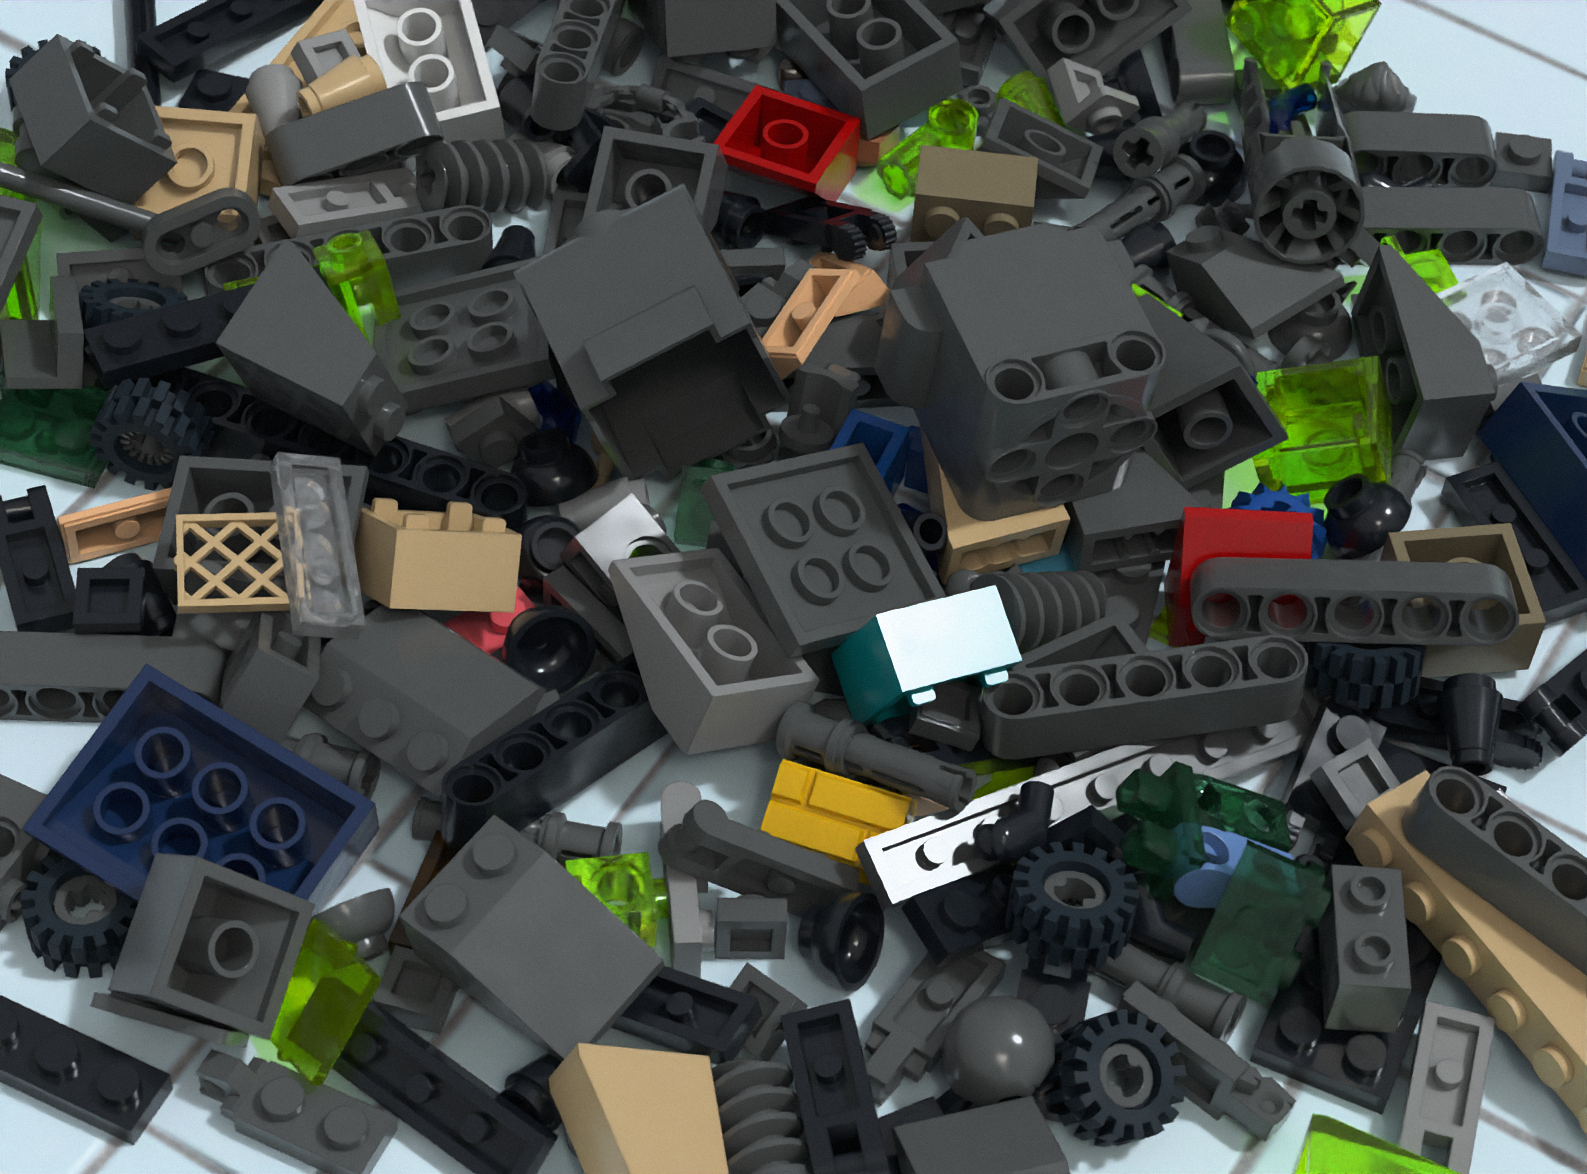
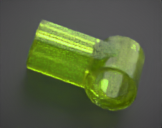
[877,98,979,201]

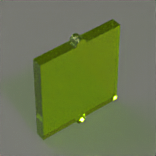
[270,918,382,1087]

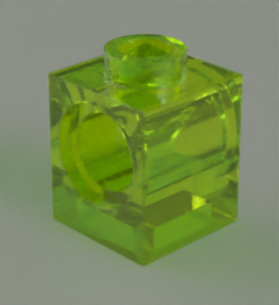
[565,852,669,947]

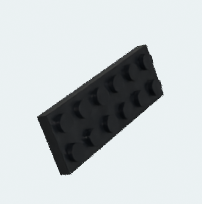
[1250,740,1507,1115]

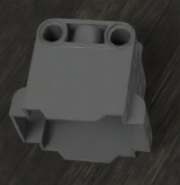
[513,183,792,481]
[874,222,1166,521]

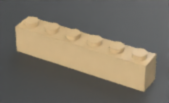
[1345,770,1587,1135]

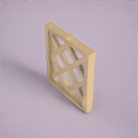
[174,512,302,614]

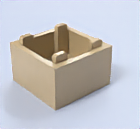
[130,106,265,245]
[347,498,522,613]

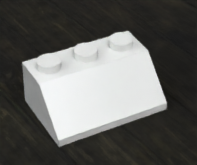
[353,0,506,143]

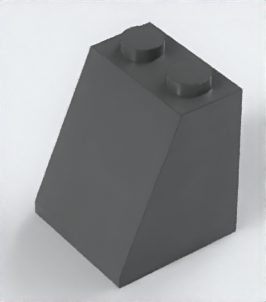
[216,239,409,457]
[1137,293,1289,490]

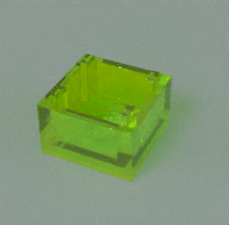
[1252,355,1392,505]

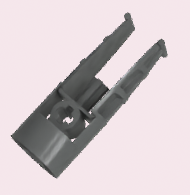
[1238,57,1365,265]

